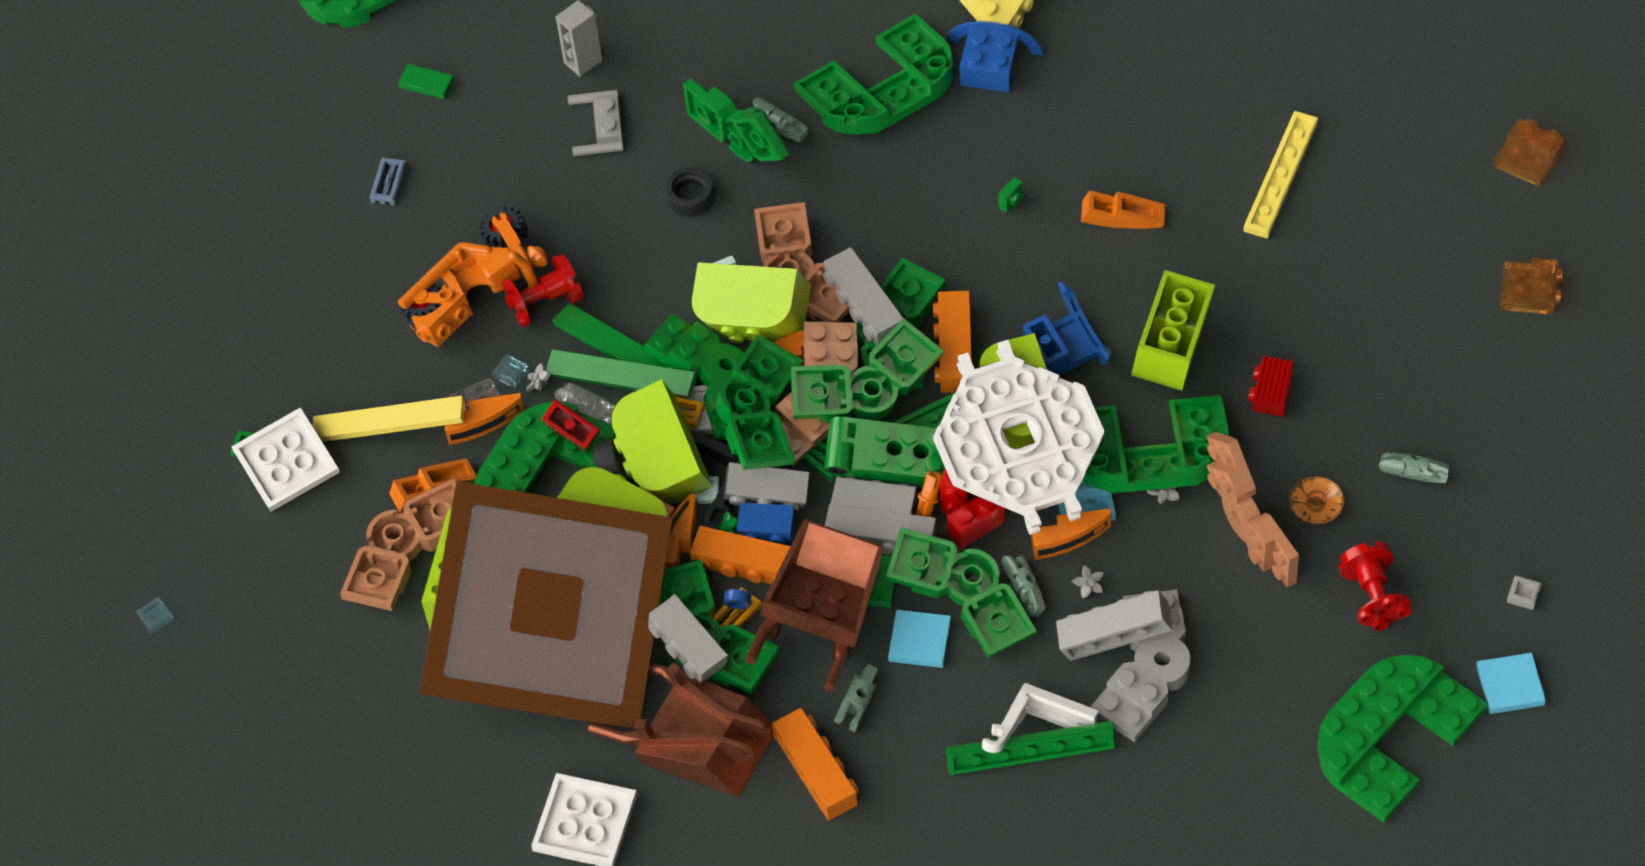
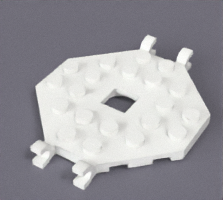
[933,340,1105,535]

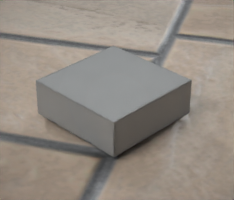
[1507,575,1542,610]

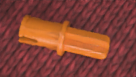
[915,471,942,517]

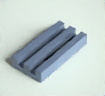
[369,158,407,206]

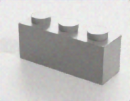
[555,0,602,77]
[724,462,809,512]
[831,477,917,515]
[648,595,727,684]

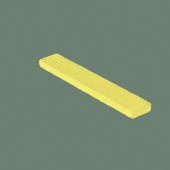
[1243,111,1318,239]
[313,396,465,442]

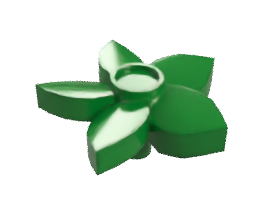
[717,511,738,534]

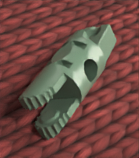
[752,97,809,142]
[1378,451,1450,483]
[1001,555,1046,617]
[834,664,878,732]

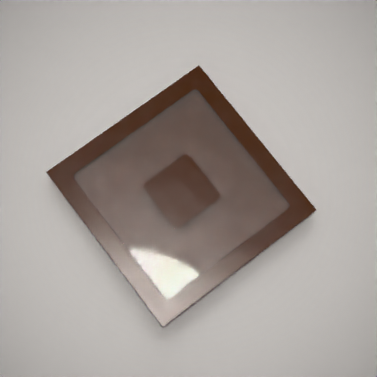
[419,481,672,730]

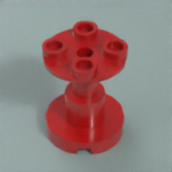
[501,254,584,328]
[1338,541,1412,631]

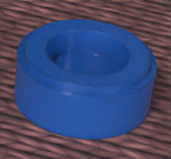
[723,589,751,609]

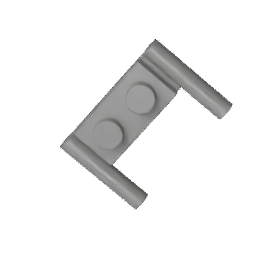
[568,90,623,157]

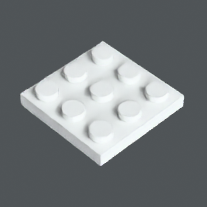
[232,408,340,512]
[531,773,637,866]

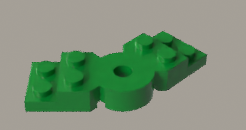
[683,78,789,162]
[857,258,946,395]
[643,314,744,441]
[790,318,944,423]
[715,334,803,470]
[885,527,1037,659]
[658,560,780,694]

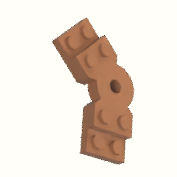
[754,202,849,322]
[774,322,858,467]
[1206,432,1299,588]
[340,478,456,611]

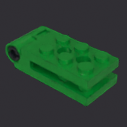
[824,417,945,490]

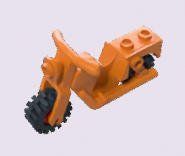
[398,206,547,347]

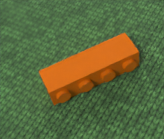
[933,291,971,393]
[690,526,791,585]
[772,708,859,821]

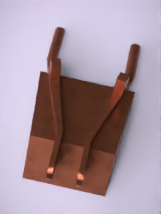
[745,519,884,692]
[588,662,774,797]

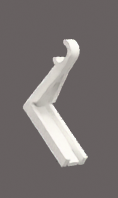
[982,683,1098,753]

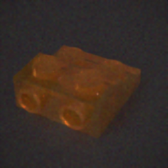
[1493,119,1565,187]
[1500,258,1563,315]

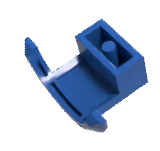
[947,21,1044,92]
[1022,282,1112,376]

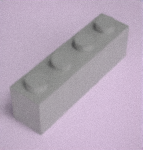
[823,247,903,346]
[825,504,937,556]
[1056,590,1172,661]

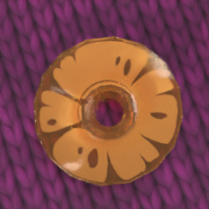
[1290,477,1344,524]

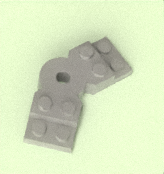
[1090,590,1190,742]

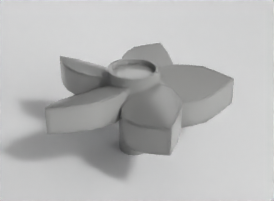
[526,363,550,392]
[1147,487,1179,504]
[1072,565,1104,598]

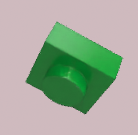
[998,177,1023,213]

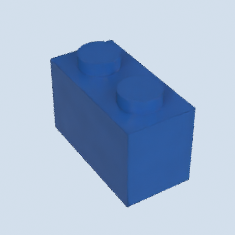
[737,503,796,546]

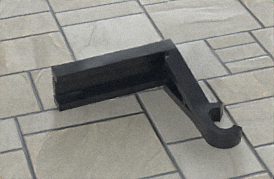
[689,428,741,530]

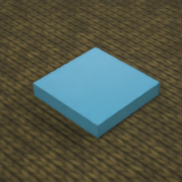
[888,610,951,668]
[1476,653,1545,714]

